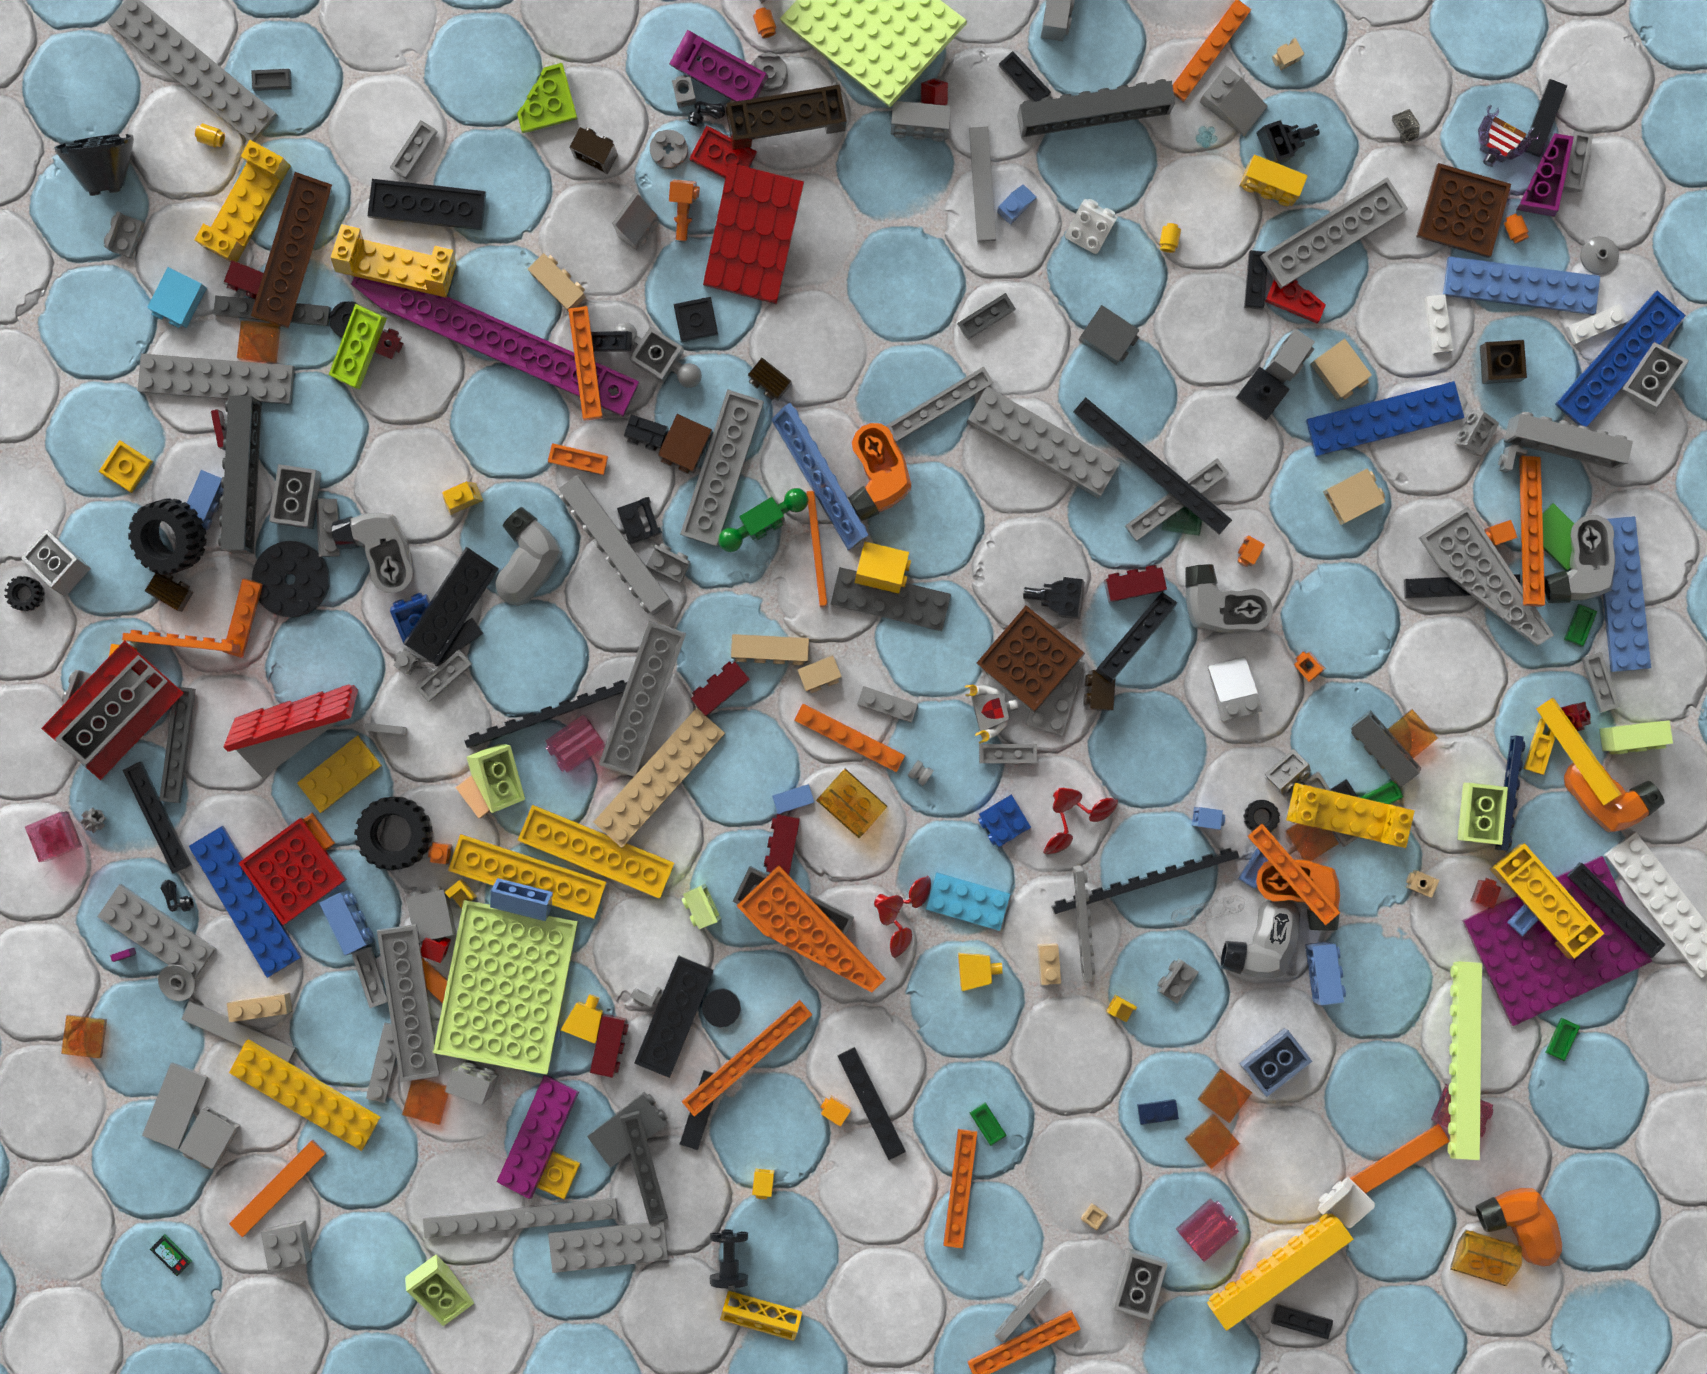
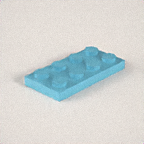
[926,872,1010,931]

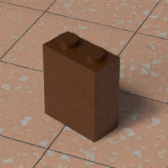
[658,414,713,474]

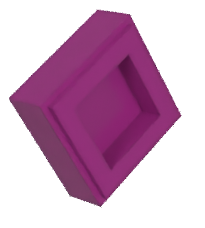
[110,947,136,962]

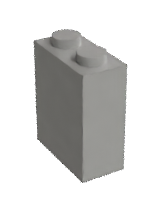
[406,886,456,942]
[179,1106,241,1169]

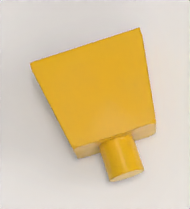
[442,481,484,515]
[958,952,1003,991]
[561,994,604,1043]

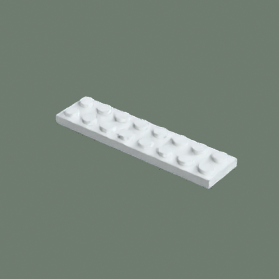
[1604,832,1707,978]

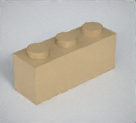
[528,253,586,312]
[227,992,293,1022]

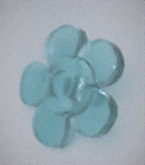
[1196,126,1218,148]

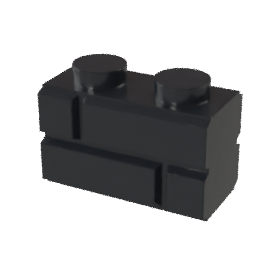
[624,414,669,452]

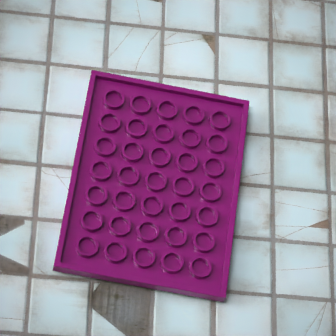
[1462,856,1653,1026]

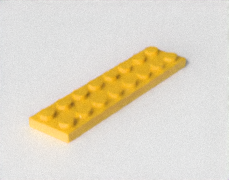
[518,805,675,899]
[448,834,607,919]
[229,1039,381,1151]

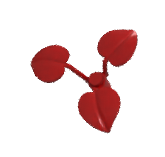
[1043,787,1118,854]
[874,875,931,958]

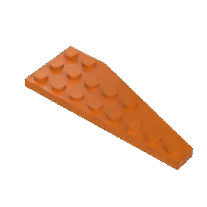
[737,866,886,992]

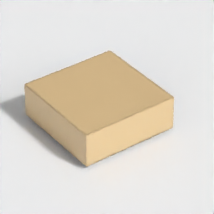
[1081,1203,1108,1231]

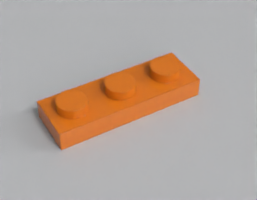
[548,443,608,475]

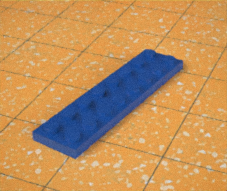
[1555,290,1686,427]
[1306,381,1465,456]
[189,826,302,978]

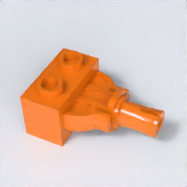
[669,179,700,241]

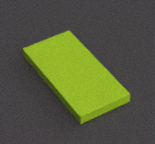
[329,304,387,389]

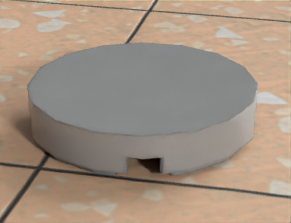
[751,52,788,92]

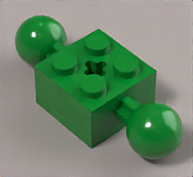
[718,488,808,552]

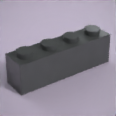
[1351,710,1421,787]

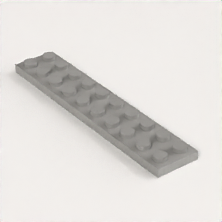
[107,0,277,142]

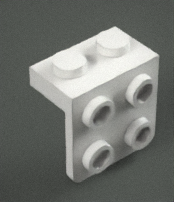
[1065,199,1118,254]
[1318,1177,1375,1228]

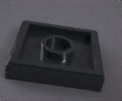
[673,297,718,342]

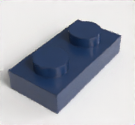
[1137,1099,1179,1125]

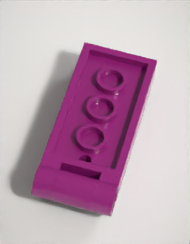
[669,30,769,102]

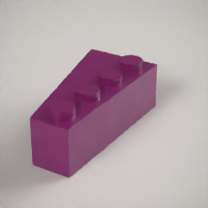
[1516,133,1574,217]

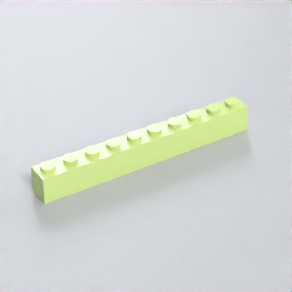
[1448,961,1482,1160]

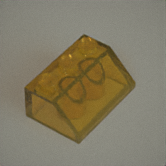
[816,768,888,838]
[1450,1230,1522,1286]

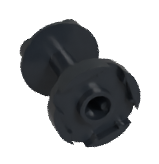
[710,1229,748,1289]

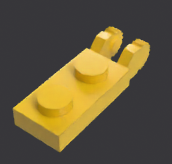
[1523,718,1555,775]

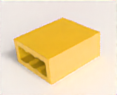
[855,541,911,594]

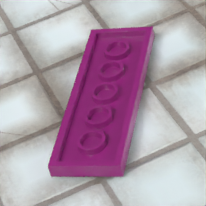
[497,1075,579,1199]

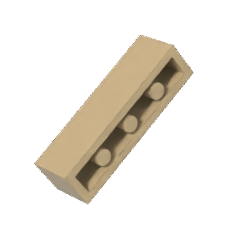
[731,634,809,665]

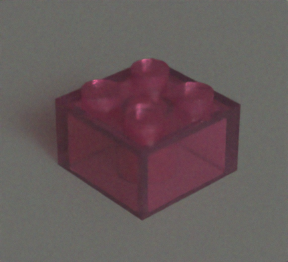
[25,811,83,862]

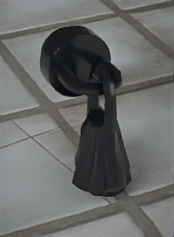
[688,101,726,127]
[160,880,194,912]

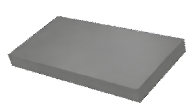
[142,1063,208,1150]

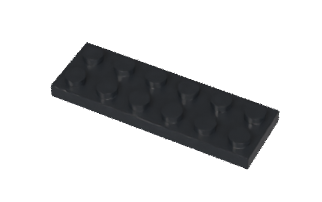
[367,179,486,230]
[403,547,499,665]
[634,955,714,1078]

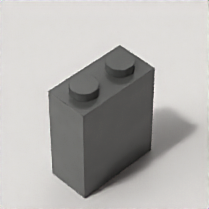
[1079,305,1139,365]

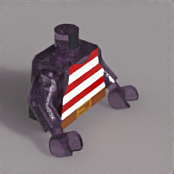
[1478,105,1540,167]

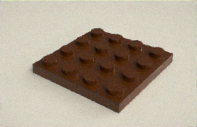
[1416,163,1511,258]
[976,605,1085,712]

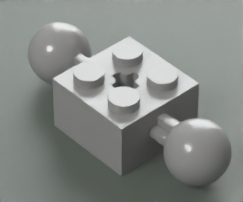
[614,322,702,388]

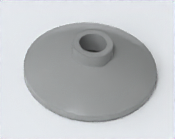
[1580,236,1619,274]
[158,965,195,1001]

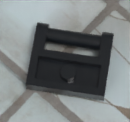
[617,497,662,545]

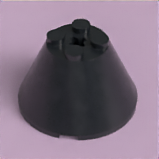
[54,134,134,196]

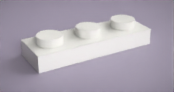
[1424,294,1453,354]
[1566,304,1628,345]

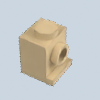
[1272,38,1304,70]
[1406,870,1440,898]

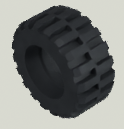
[128,498,207,575]
[354,797,433,871]

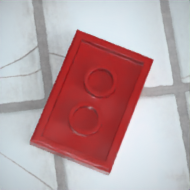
[689,125,757,178]

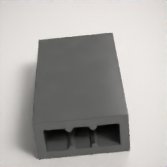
[587,1092,668,1168]

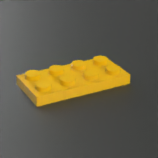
[297,735,382,813]

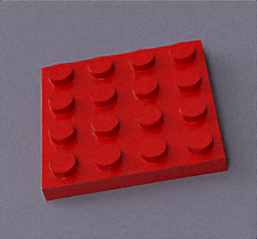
[238,818,347,925]

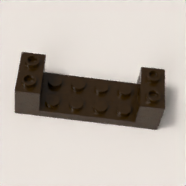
[726,84,847,150]

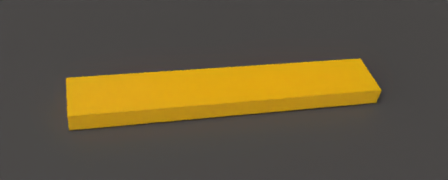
[1536,697,1621,805]

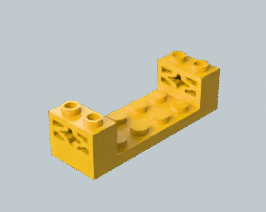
[194,140,291,262]
[330,224,457,297]
[1286,783,1415,848]
[1490,843,1604,959]

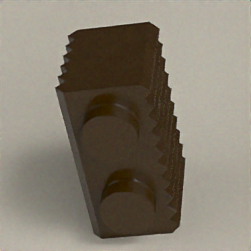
[748,358,792,401]
[145,572,194,612]

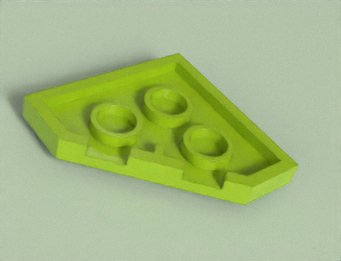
[517,63,578,134]

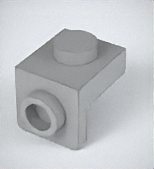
[1498,444,1528,473]
[630,987,662,1007]

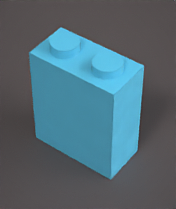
[147,267,207,328]

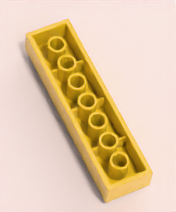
[1207,1213,1354,1331]

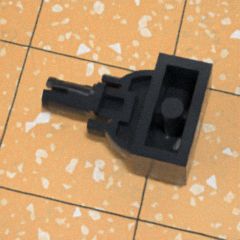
[1256,120,1320,164]
[1023,577,1085,619]

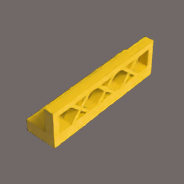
[720,1290,802,1341]

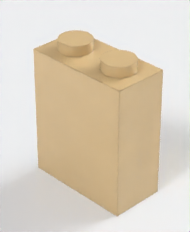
[1310,338,1372,401]
[1323,468,1385,525]

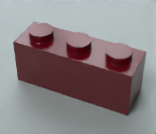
[1104,565,1167,603]
[691,661,750,716]
[763,814,800,875]
[590,1014,629,1078]

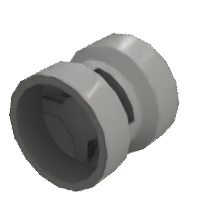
[907,760,934,786]

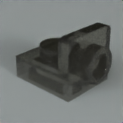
[1392,109,1420,144]

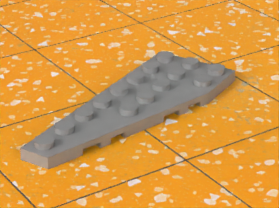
[1419,507,1554,646]

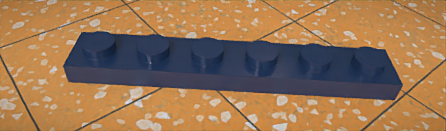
[1495,735,1525,851]

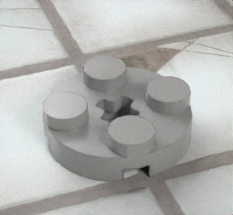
[650,130,688,169]

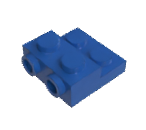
[390,593,430,643]
[978,794,1031,847]

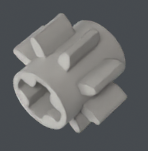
[80,808,107,833]

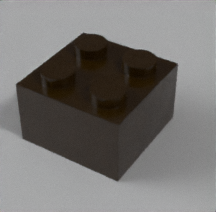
[569,127,618,175]
[1480,340,1527,384]
[1083,670,1116,711]

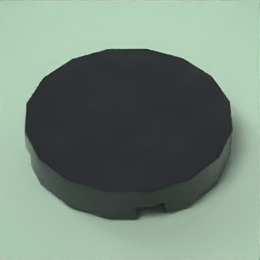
[329,301,359,338]
[702,988,741,1027]

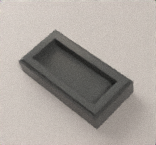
[251,69,292,91]

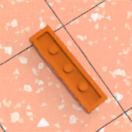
[223,578,263,658]

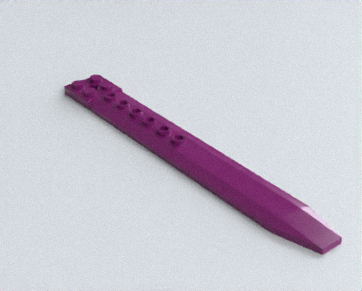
[351,277,640,417]

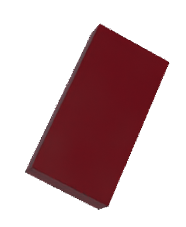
[211,409,227,450]

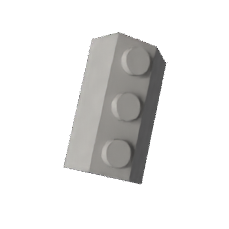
[1622,342,1689,415]

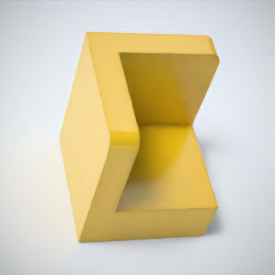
[445,879,477,908]
[1106,994,1137,1022]

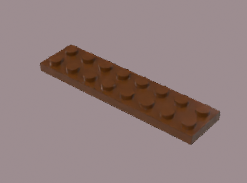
[251,172,332,328]

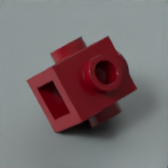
[374,328,404,360]
[1561,702,1591,731]

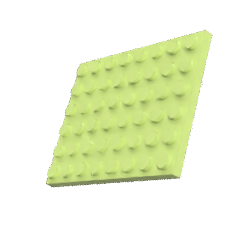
[780,0,967,108]
[433,900,578,1075]

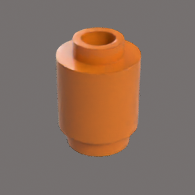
[753,7,776,38]
[1504,213,1529,244]

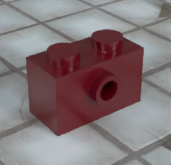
[224,260,264,300]

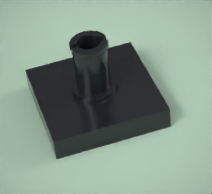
[1236,367,1290,420]

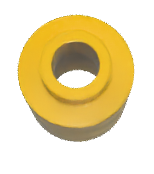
[195,123,225,148]
[1159,223,1181,253]

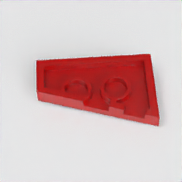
[1265,279,1326,324]

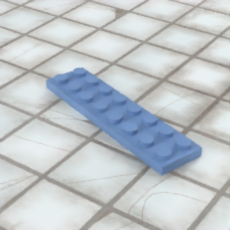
[1443,257,1600,315]
[771,403,868,550]
[1603,516,1651,672]

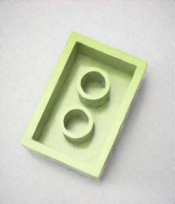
[1599,720,1673,754]
[1457,783,1508,845]

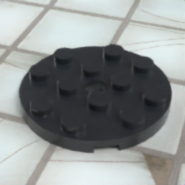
[252,541,329,617]

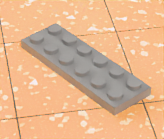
[97,884,216,980]
[548,1220,668,1273]

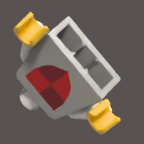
[965,684,1018,744]

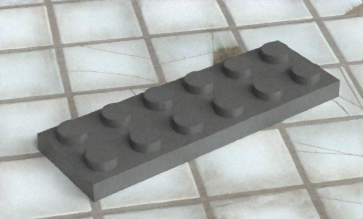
[831,567,951,631]

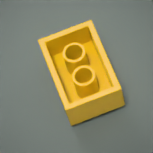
[1239,154,1308,207]

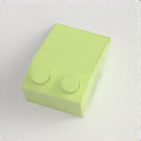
[466,744,525,813]
[682,884,721,929]
[405,1255,474,1326]

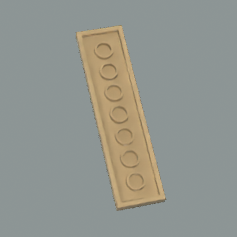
[593,708,725,848]

